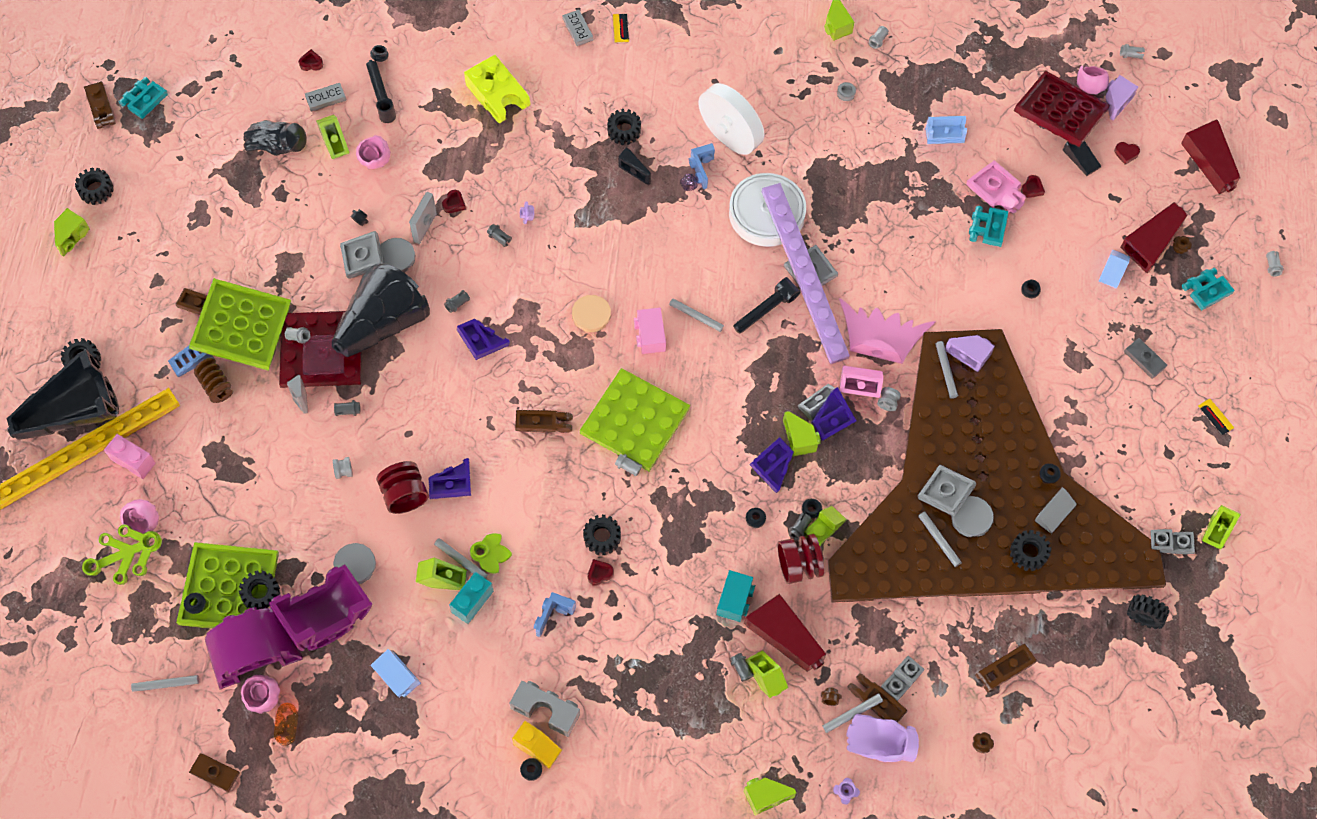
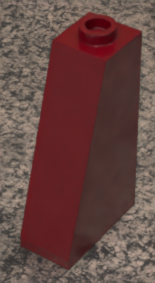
[1181,119,1240,194]
[1120,202,1188,274]
[744,593,826,672]

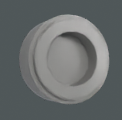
[837,82,856,101]

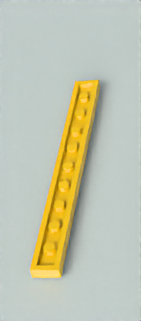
[0,387,180,510]

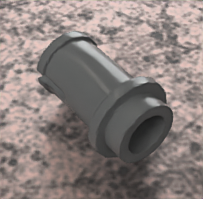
[487,224,512,247]
[444,290,470,313]
[334,400,361,416]
[789,513,812,540]
[730,653,754,682]

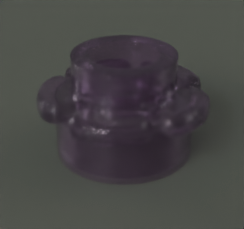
[680,174,699,191]

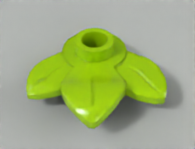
[470,533,512,574]

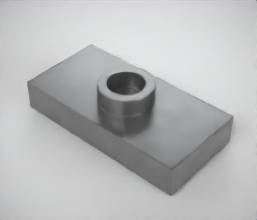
[1124,338,1168,379]

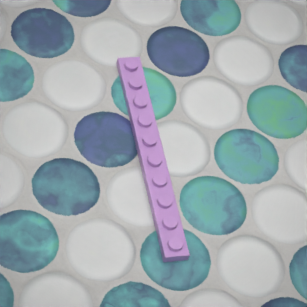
[761,183,850,364]

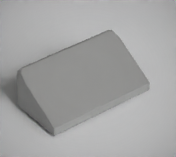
[287,375,308,414]
[798,384,834,422]
[1035,487,1077,534]

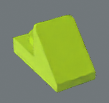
[804,506,847,546]

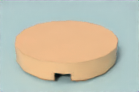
[572,295,611,332]

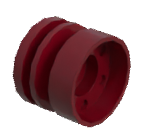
[376,461,429,514]
[777,534,824,584]

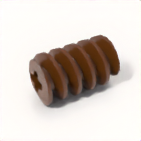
[194,357,233,403]

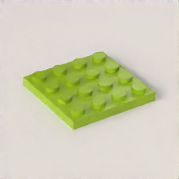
[189,278,291,371]
[579,368,690,472]
[176,542,279,629]

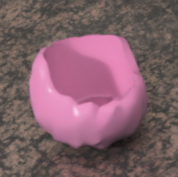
[1077,66,1109,95]
[356,135,391,169]
[120,499,159,534]
[241,675,280,714]

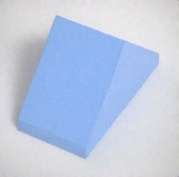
[1099,249,1130,289]

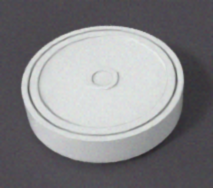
[698,83,764,155]
[729,173,806,247]

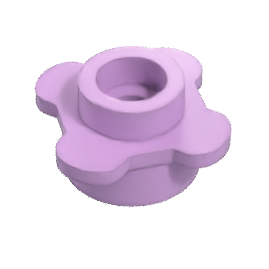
[520,201,534,224]
[833,778,860,805]

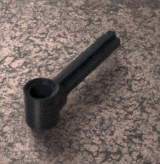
[366,60,396,123]
[733,277,801,334]

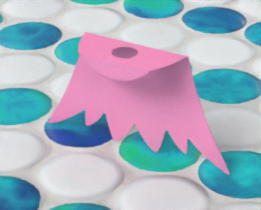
[839,298,936,364]

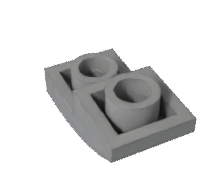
[1151,529,1195,554]
[881,656,925,701]

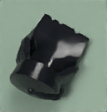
[243,120,307,156]

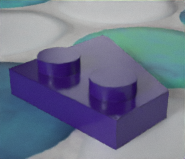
[457,318,510,360]
[811,387,856,441]
[749,437,793,493]
[428,458,471,499]

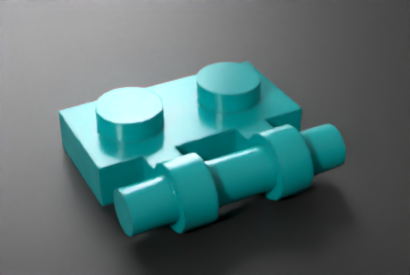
[118,77,168,119]
[969,206,1009,247]
[1182,267,1235,311]

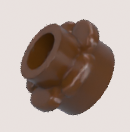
[1173,236,1192,254]
[821,688,842,706]
[972,732,994,754]

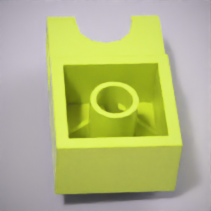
[464,55,531,123]

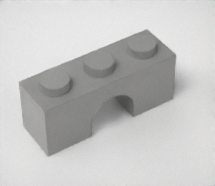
[509,680,580,737]

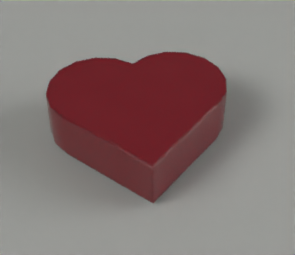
[298,49,324,71]
[1114,142,1140,165]
[1021,175,1045,198]
[442,189,466,213]
[587,559,614,586]

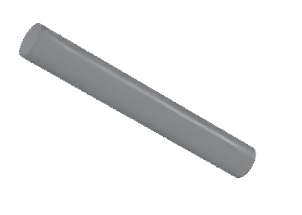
[669,298,724,332]
[936,341,958,398]
[918,512,962,567]
[434,538,488,579]
[131,675,199,692]
[822,694,883,733]

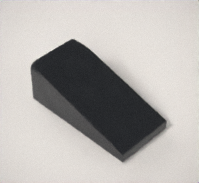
[1063,140,1101,176]
[618,147,651,185]

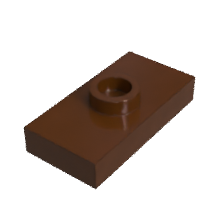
[189,753,240,793]

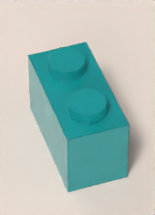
[716,570,756,622]
[449,572,494,624]

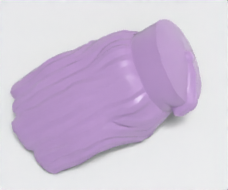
[846,714,919,762]

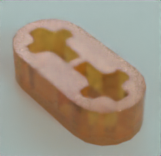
[274,702,298,746]

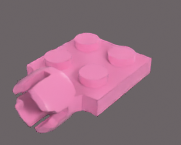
[966,160,1026,214]

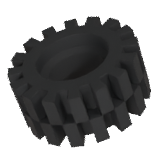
[607,109,641,145]
[75,167,114,205]
[61,338,101,366]
[583,514,621,555]
[1010,530,1051,571]
[239,571,281,610]
[1127,594,1170,629]

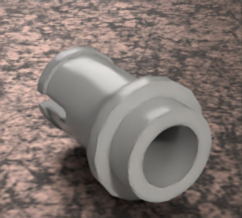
[869,26,889,49]
[1120,44,1145,59]
[1266,251,1284,277]
[285,327,310,343]
[615,454,642,477]

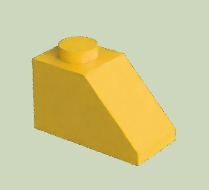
[512,721,562,769]

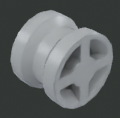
[877,387,901,411]
[332,457,353,479]

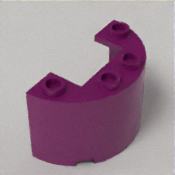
[270,564,372,651]
[205,608,303,690]

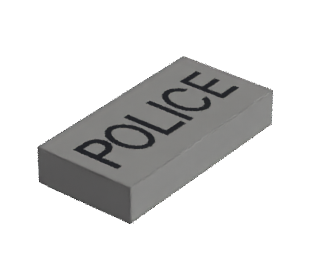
[562,10,594,46]
[305,82,346,112]

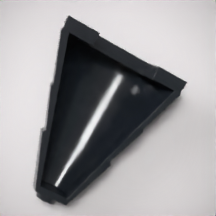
[332,264,430,357]
[7,349,119,440]

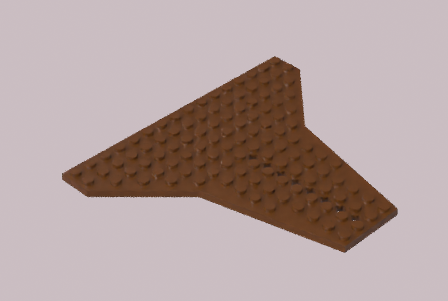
[828,329,1166,603]

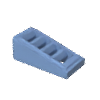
[168,346,214,377]

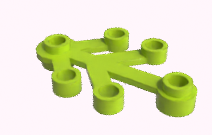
[82,524,162,585]

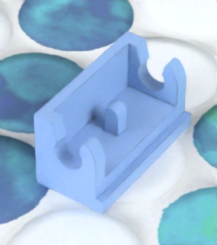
[925,116,967,144]
[371,649,421,698]

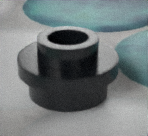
[370,45,389,62]
[350,209,369,226]
[1021,279,1041,299]
[1039,464,1061,484]
[801,498,822,519]
[745,508,766,528]
[184,593,206,614]
[520,758,542,781]

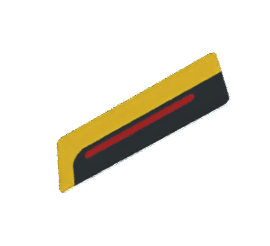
[613,14,629,43]
[1198,399,1234,435]

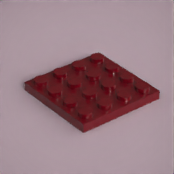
[1013,70,1110,147]
[279,311,362,388]

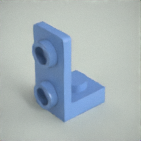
[688,143,715,189]
[534,592,576,637]

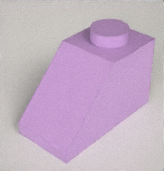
[1105,75,1138,121]
[945,335,994,372]

